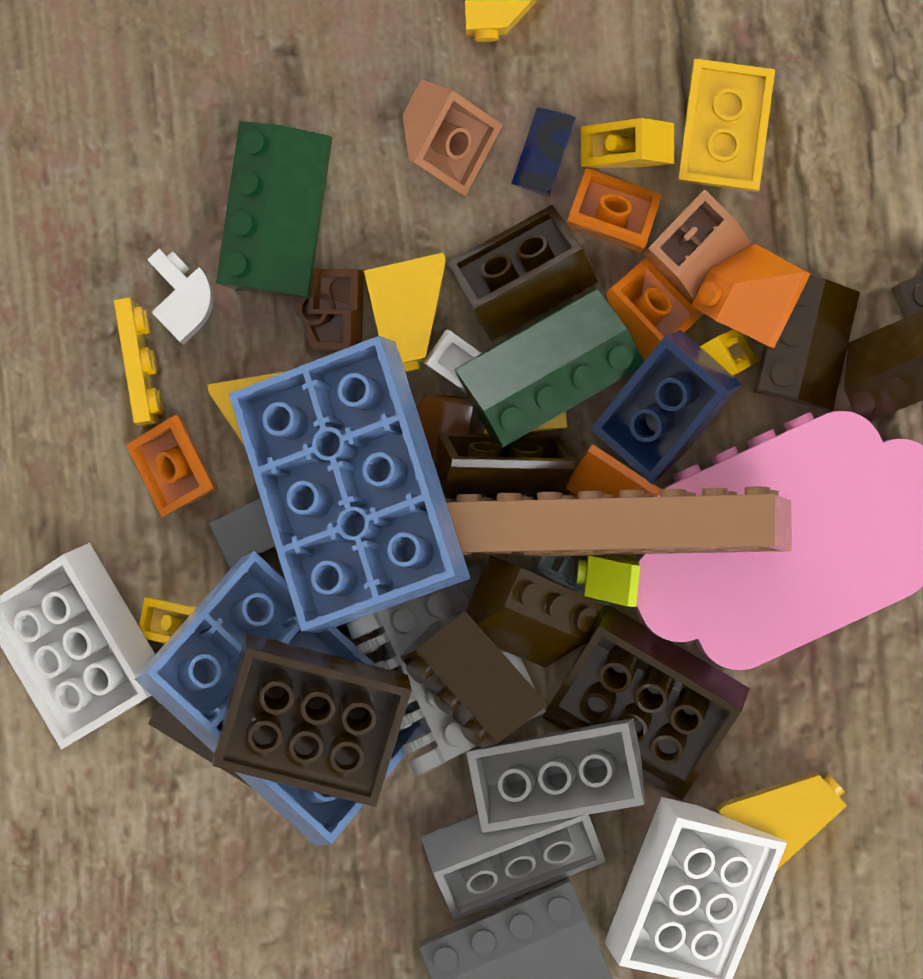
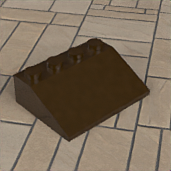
[542,605,750,800]
[212,633,412,807]

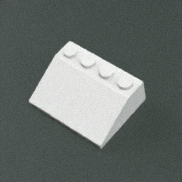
[0,543,155,750]
[604,797,787,979]

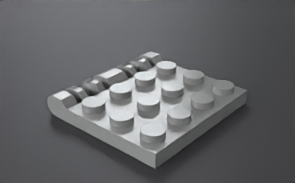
[346,564,546,776]

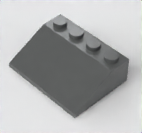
[418,877,613,979]

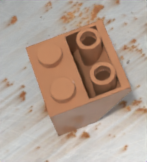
[642,190,752,303]

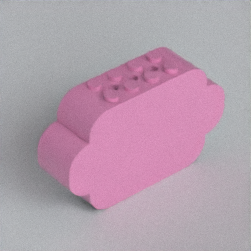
[633,411,923,670]

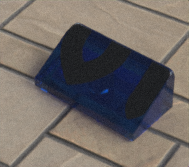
[511,107,576,197]

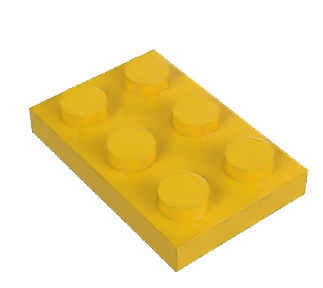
[677,59,775,192]
[114,297,164,427]

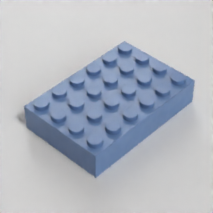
[229,336,470,633]
[134,551,424,847]

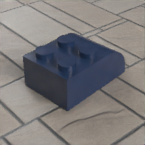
[590,330,742,484]

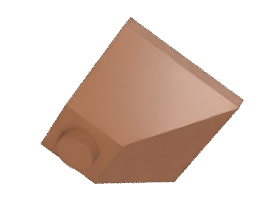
[403,79,503,197]

